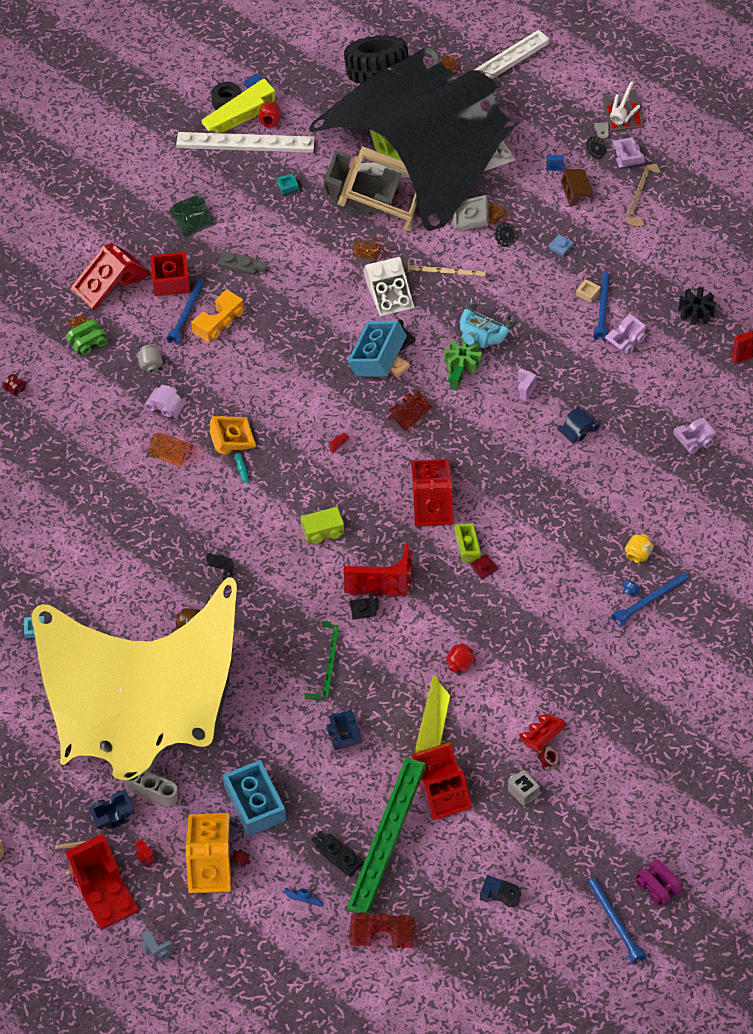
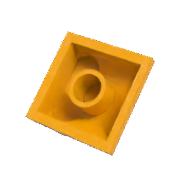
[210,416,256,455]

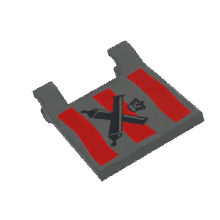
[602,90,644,132]

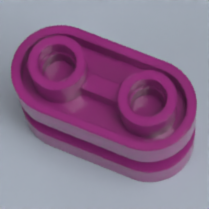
[635,859,683,906]

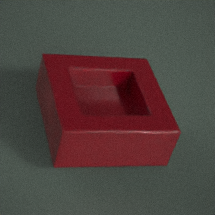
[471,554,498,579]

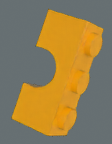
[191,289,244,343]

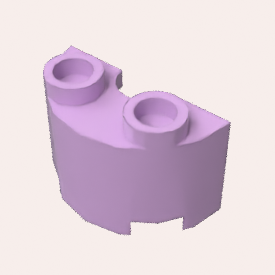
[613,137,645,168]
[605,314,647,355]
[144,385,186,418]
[673,418,716,454]

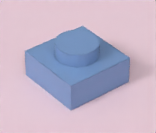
[549,235,574,256]

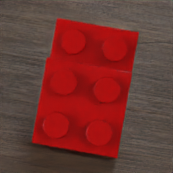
[411,742,472,820]

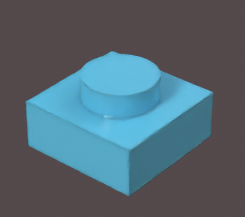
[24,616,45,638]

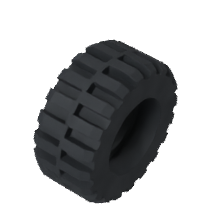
[344,35,409,84]

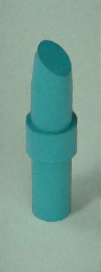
[234,453,249,484]

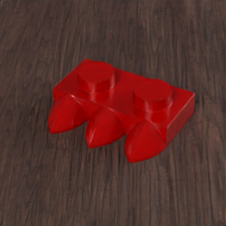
[520,715,566,751]

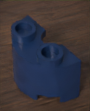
[558,408,601,444]
[326,710,363,751]
[88,789,135,830]

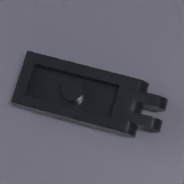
[311,831,363,877]

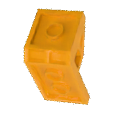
[186,813,231,893]

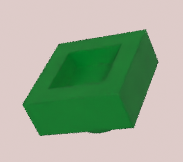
[448,365,463,391]

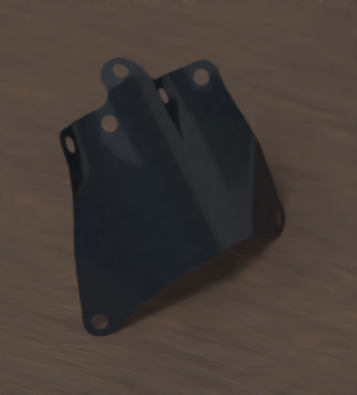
[309,47,521,231]

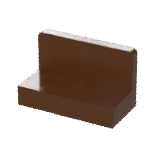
[560,169,593,206]

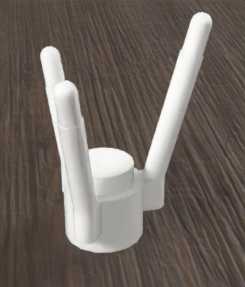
[610,81,640,125]

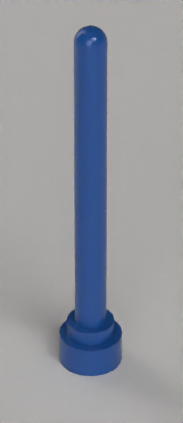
[593,272,610,341]
[166,278,204,345]
[611,573,689,627]
[588,878,647,965]

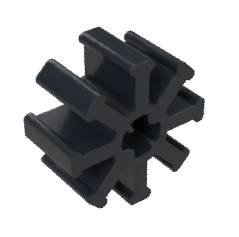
[678,287,716,325]

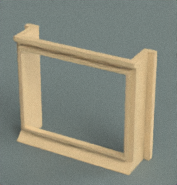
[337,146,419,231]

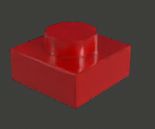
[135,839,155,867]

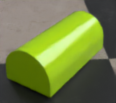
[454,523,481,563]

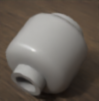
[137,345,163,373]

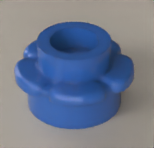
[622,579,640,596]

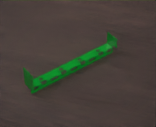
[304,621,339,700]

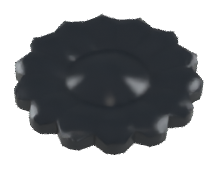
[586,136,607,159]
[494,223,517,247]

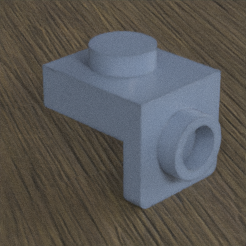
[140,930,173,962]

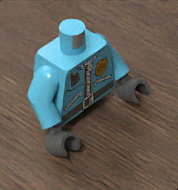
[459,296,517,348]

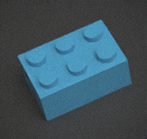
[347,321,407,377]
[223,760,286,837]

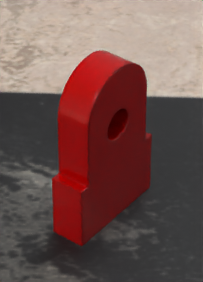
[330,433,349,453]

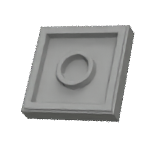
[453,195,489,231]

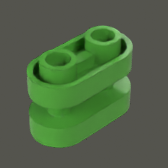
[66,319,108,355]

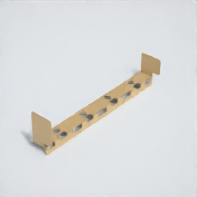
[626,164,661,226]
[408,260,487,279]

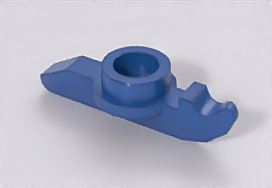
[284,887,323,907]

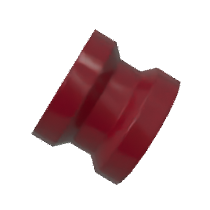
[3,374,26,397]

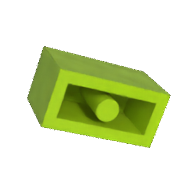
[300,507,344,544]

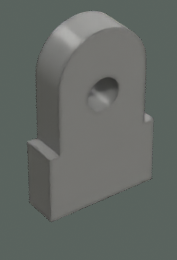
[594,122,609,140]

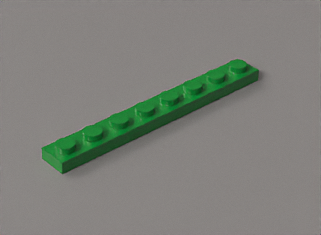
[347,758,426,917]

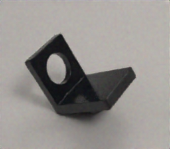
[206,553,233,581]

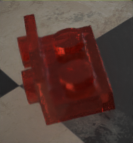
[387,391,432,431]

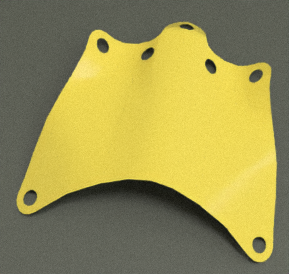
[32,578,237,780]

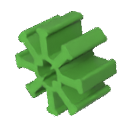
[444,338,481,377]

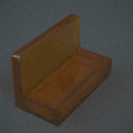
[148,432,194,467]

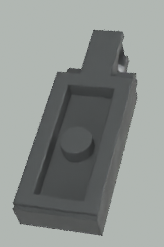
[217,251,267,275]

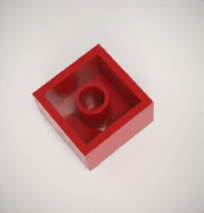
[150,252,190,296]

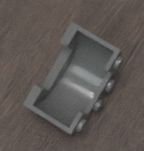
[323,150,401,217]

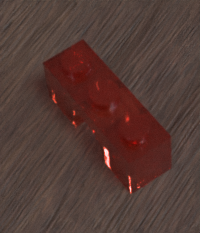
[349,912,415,949]

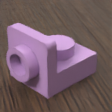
[518,369,536,400]

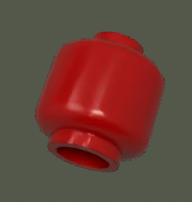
[258,102,282,127]
[446,643,475,674]

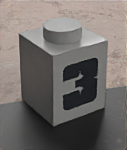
[508,770,540,806]

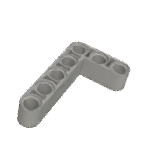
[124,733,179,806]

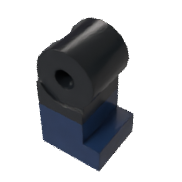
[479,875,521,907]

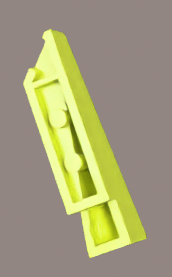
[202,79,275,133]
[415,675,450,753]

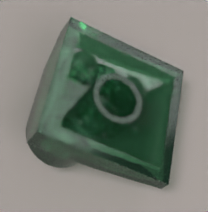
[169,196,217,237]

